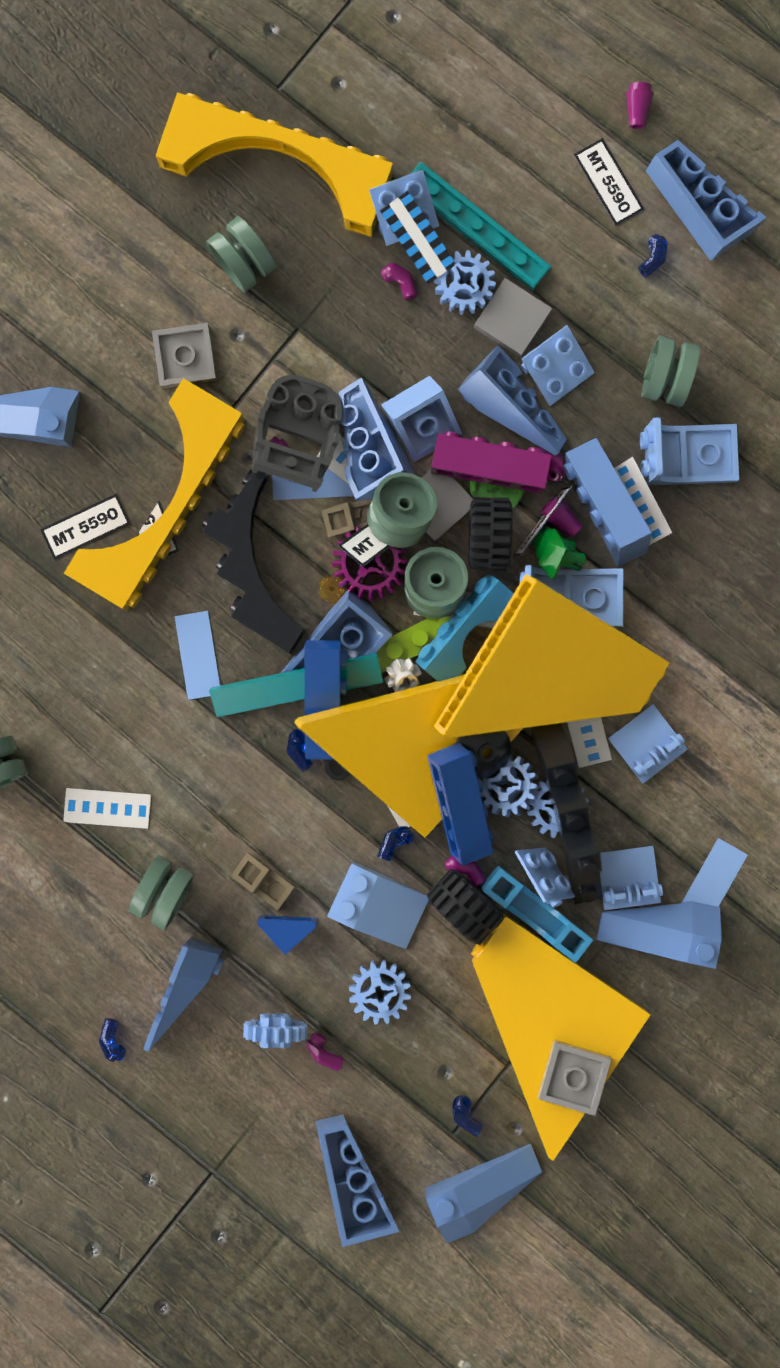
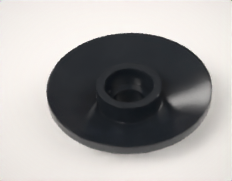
[456,730,511,778]

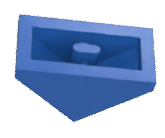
[258,915,317,955]

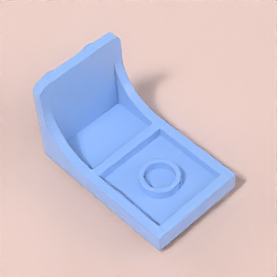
[640,417,739,485]
[520,565,624,627]

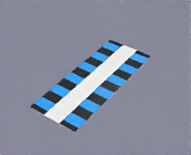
[380,191,456,284]

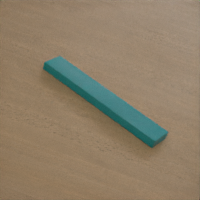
[411,162,552,291]
[209,653,383,717]

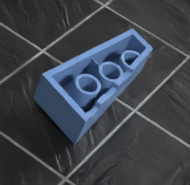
[646,140,767,261]
[563,438,652,568]
[315,1114,400,1247]

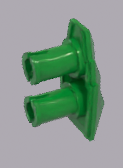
[533,526,586,580]

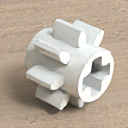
[384,658,422,692]

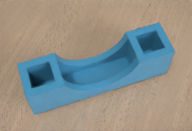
[415,574,514,682]
[481,865,593,963]

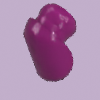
[381,263,417,300]
[538,447,565,482]
[445,856,486,887]
[307,1032,343,1071]

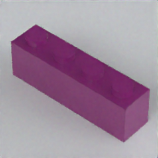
[431,431,551,494]

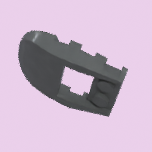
[252,375,342,492]

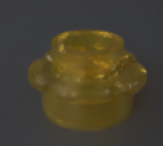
[319,575,346,603]

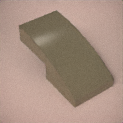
[321,499,372,538]
[231,853,297,911]

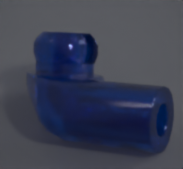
[638,234,668,278]
[287,729,313,772]
[377,826,414,861]
[99,1018,126,1062]
[452,1095,483,1137]

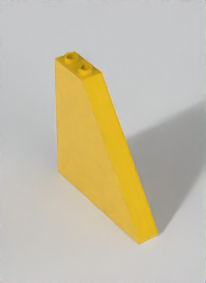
[434,575,670,738]
[294,674,523,838]
[471,913,650,1161]

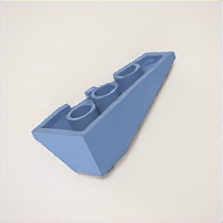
[458,346,567,455]
[338,378,415,501]
[0,387,80,447]
[281,590,392,673]
[596,901,722,969]
[143,937,225,1052]
[425,1144,542,1244]

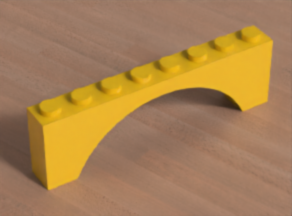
[156,92,393,237]
[64,378,245,611]

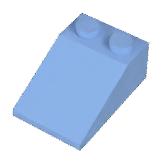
[327,861,429,949]

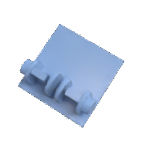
[369,170,439,246]
[521,325,595,406]
[608,704,688,784]
[600,846,663,910]
[515,847,575,908]

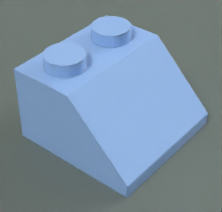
[381,376,462,462]

